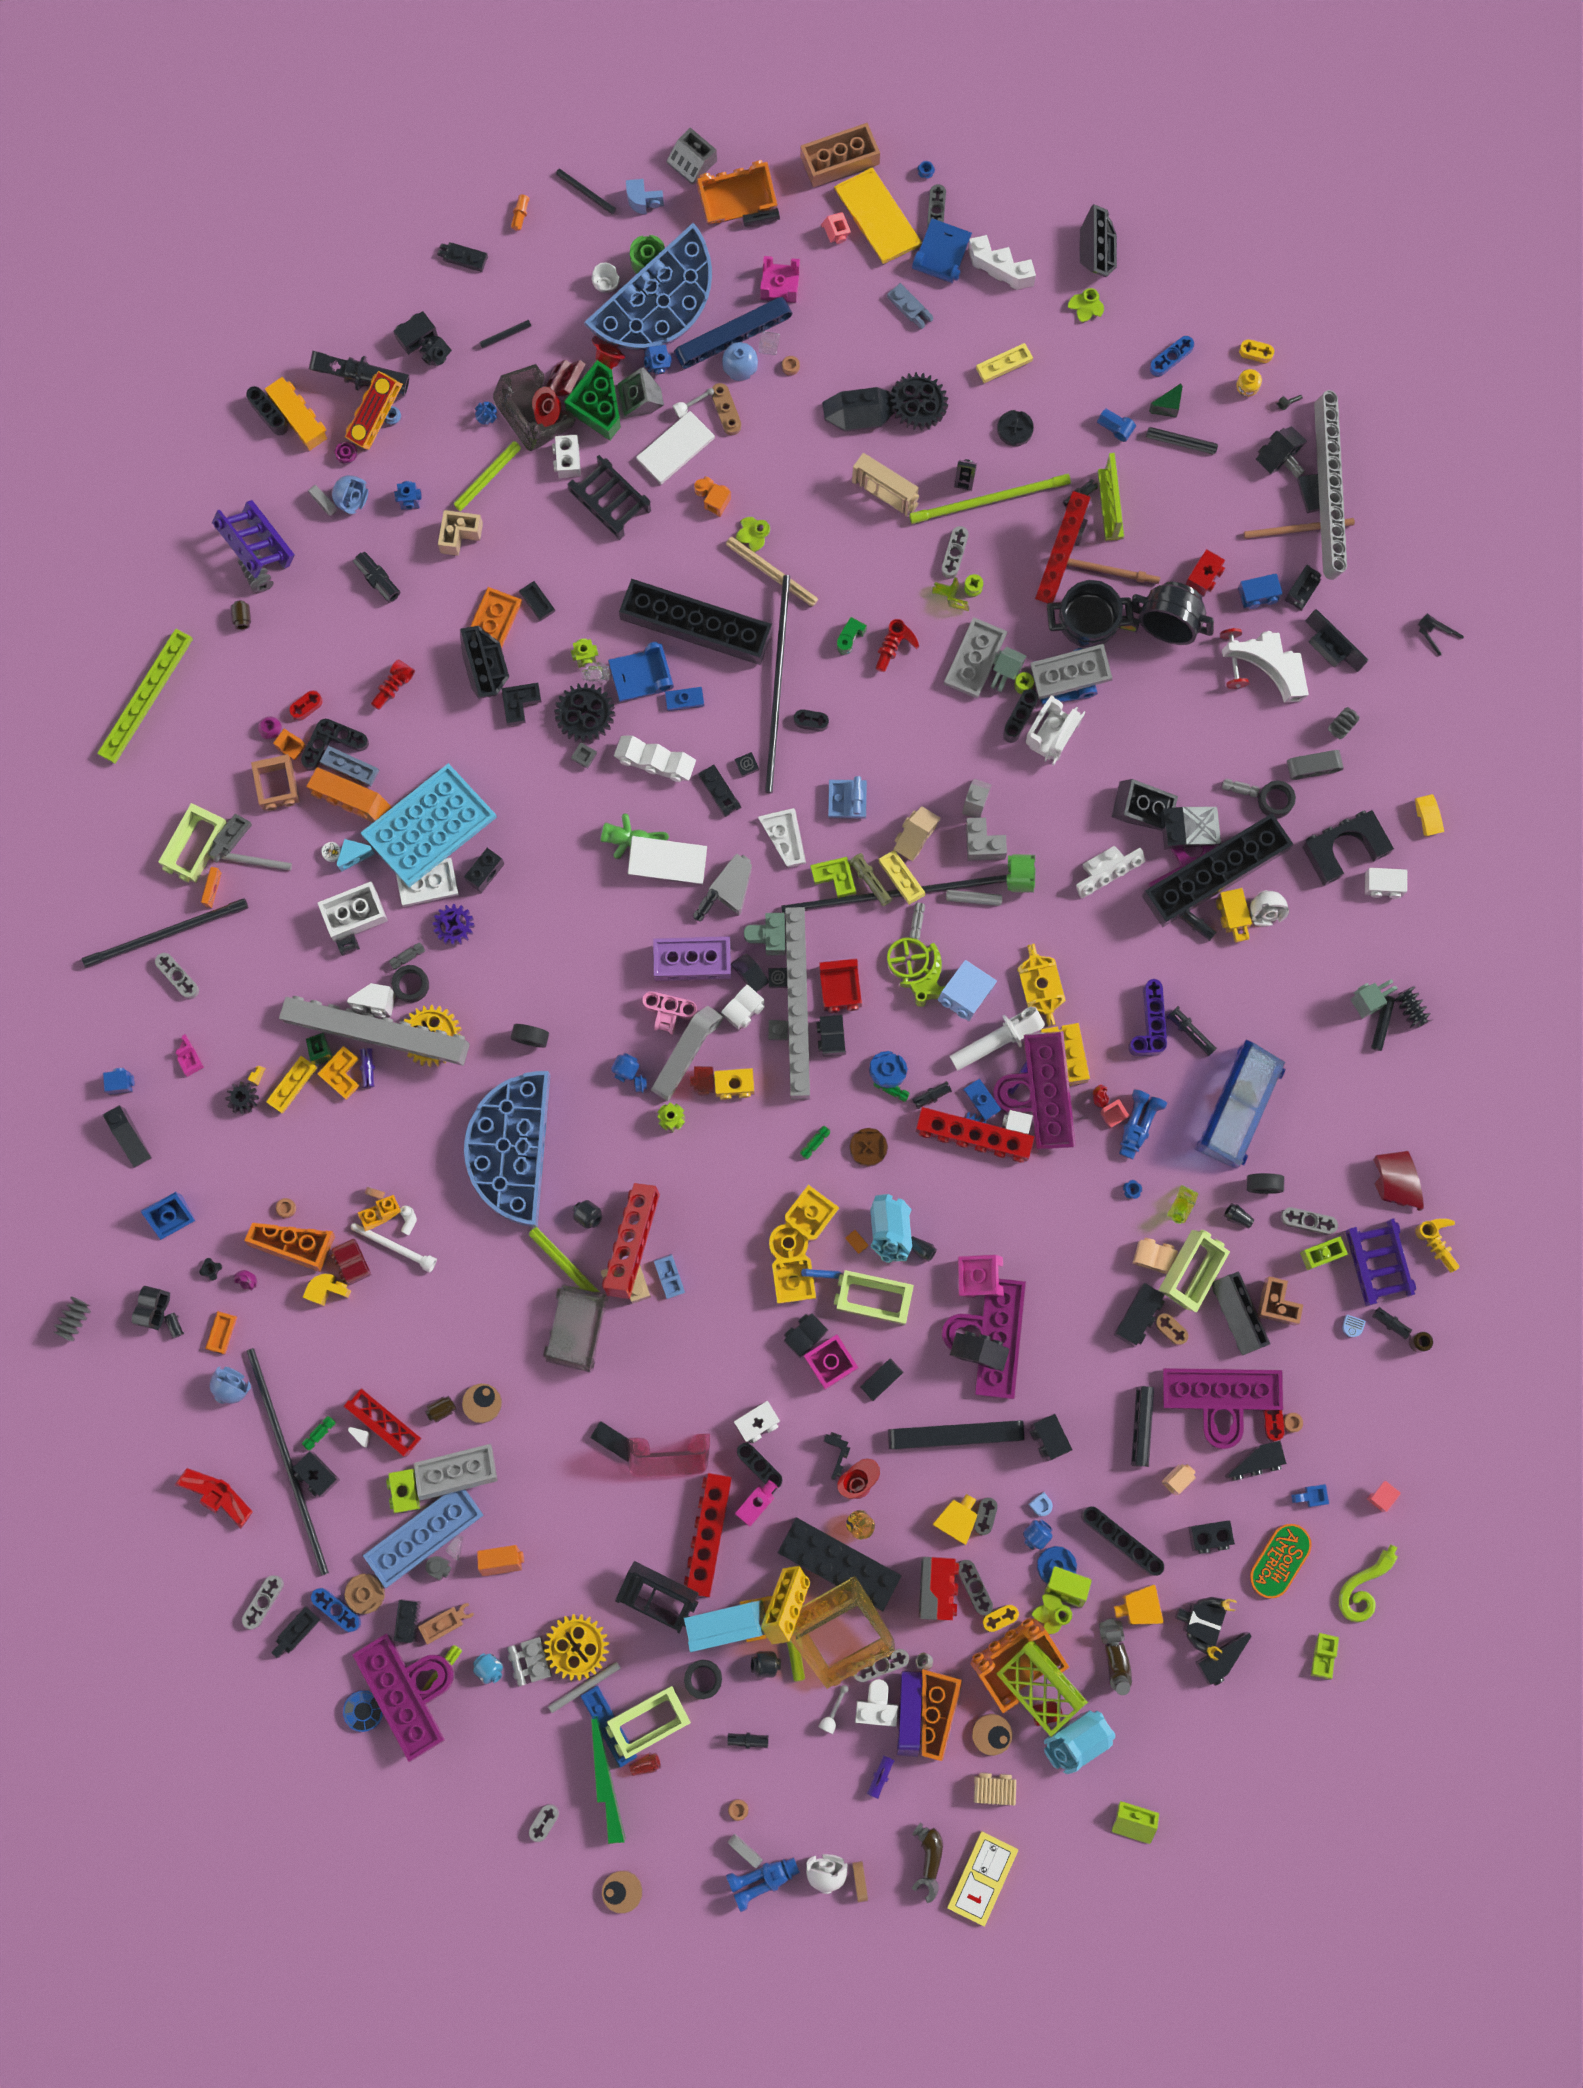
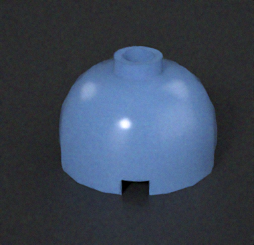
[722,342,758,381]
[332,475,369,514]
[210,1366,251,1404]

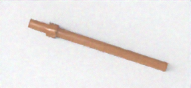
[1244,518,1355,539]
[1067,558,1160,584]

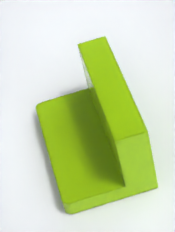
[1044,1566,1092,1608]
[1112,1801,1159,1844]

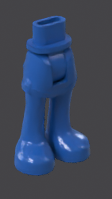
[1119,1089,1167,1160]
[726,1857,800,1912]

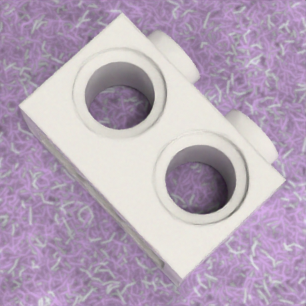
[552,435,581,478]

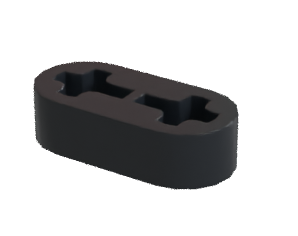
[794,709,829,731]

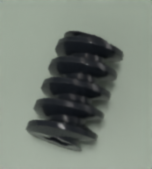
[1395,986,1433,1029]

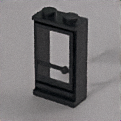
[615,1561,699,1633]

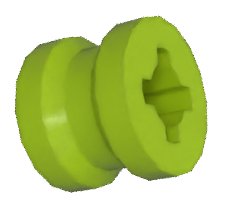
[964,574,984,597]
[1014,672,1034,694]

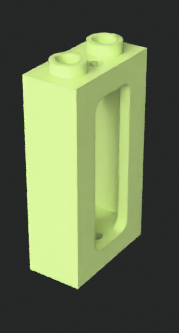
[159,803,227,883]
[1158,1229,1230,1313]
[833,1270,914,1325]
[605,1686,691,1759]

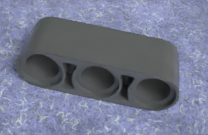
[1287,750,1344,780]

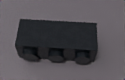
[1114,1283,1165,1347]

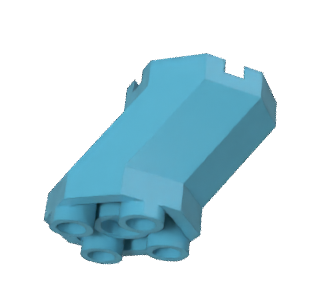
[870,1194,912,1263]
[1044,1710,1115,1775]

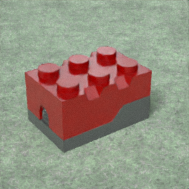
[919,1556,959,1621]

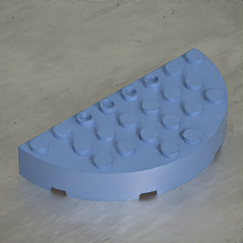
[584,223,712,350]
[464,1071,551,1228]

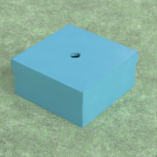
[684,1600,765,1652]

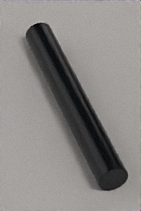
[479,319,531,349]

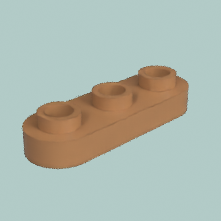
[711,383,741,435]

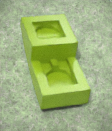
[1311,1633,1339,1680]

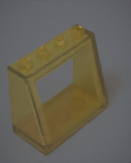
[790,1576,895,1689]

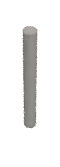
[221,853,292,871]
[548,1662,621,1713]

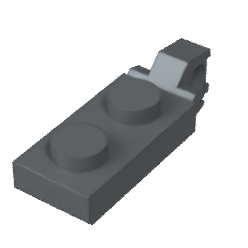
[209,814,252,863]

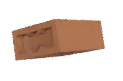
[251,754,300,811]

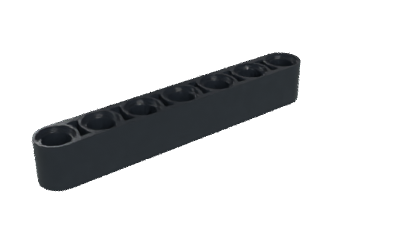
[888,1420,1025,1449]

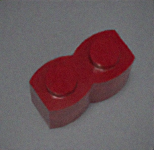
[331,1239,372,1285]

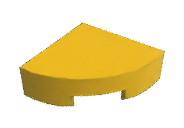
[248,1066,266,1086]

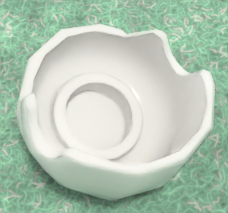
[592,263,619,293]

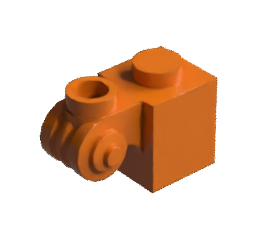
[694,476,731,517]

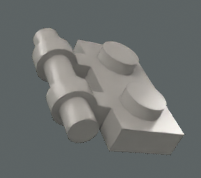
[507,1637,552,1687]

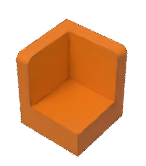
[273,728,306,760]

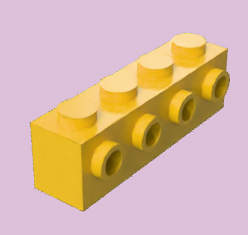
[761,1566,810,1644]

